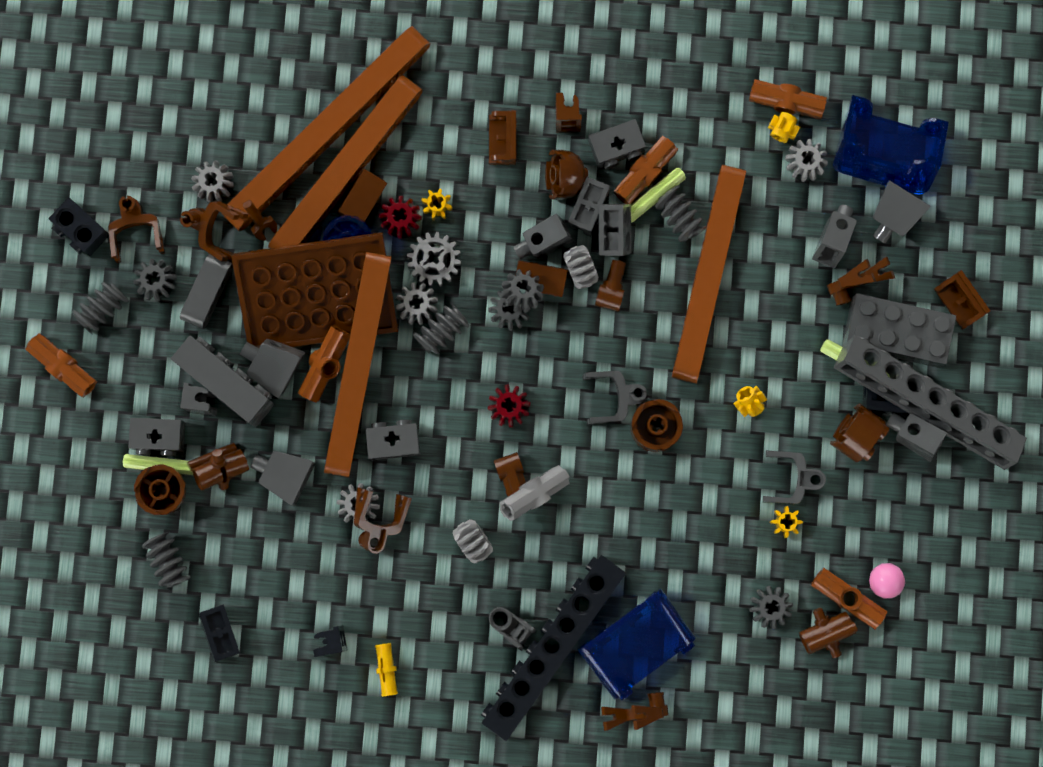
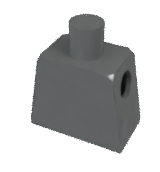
[872,180,930,244]
[812,205,857,269]
[514,213,574,260]
[240,339,305,398]
[886,413,947,462]
[250,451,316,506]

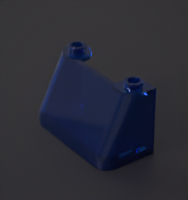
[833,95,949,194]
[577,588,696,701]

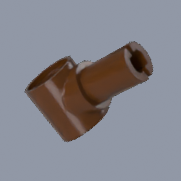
[595,260,626,312]

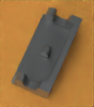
[568,177,610,237]
[180,383,218,416]

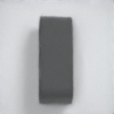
[180,254,233,329]

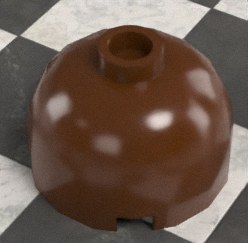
[545,150,588,200]
[134,464,186,515]

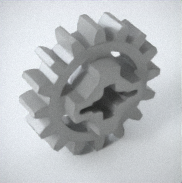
[407,232,461,287]

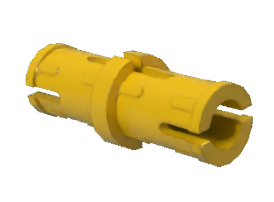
[375,643,398,697]

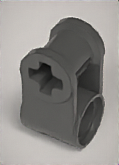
[489,607,537,651]

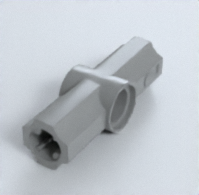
[499,465,570,521]

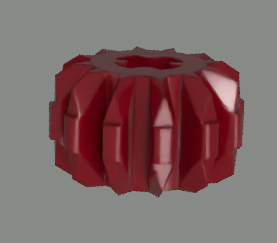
[379,196,422,239]
[488,385,530,428]

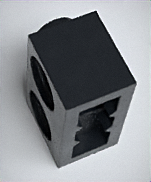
[48,197,109,256]

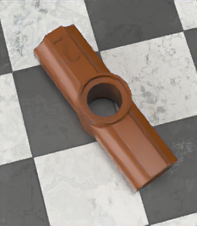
[749,79,827,119]
[613,136,678,204]
[298,326,350,403]
[25,333,98,398]
[811,567,887,630]

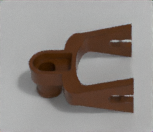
[108,196,165,263]
[180,201,248,262]
[827,257,895,306]
[354,487,412,554]
[601,692,669,731]

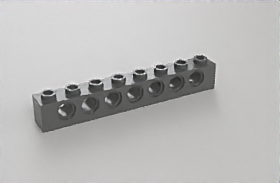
[833,335,1027,470]

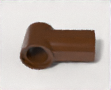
[493,452,526,497]

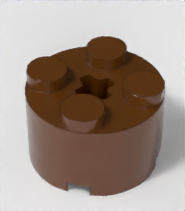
[631,399,683,452]
[830,403,889,462]

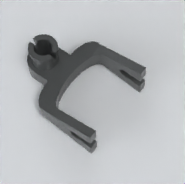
[582,371,647,425]
[763,450,826,504]

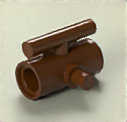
[187,442,249,491]
[799,608,858,658]

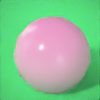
[869,563,905,599]

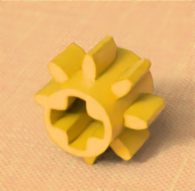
[768,112,800,143]
[422,188,452,220]
[734,386,767,417]
[770,506,803,538]

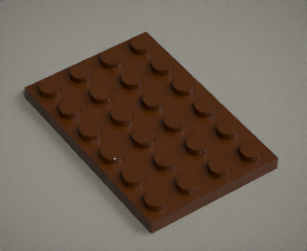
[231,232,398,348]

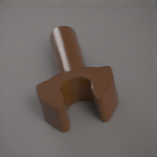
[243,200,277,241]

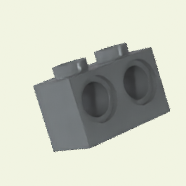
[599,204,631,256]

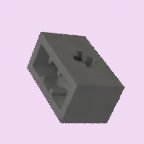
[588,119,646,169]
[128,418,186,456]
[366,420,421,461]

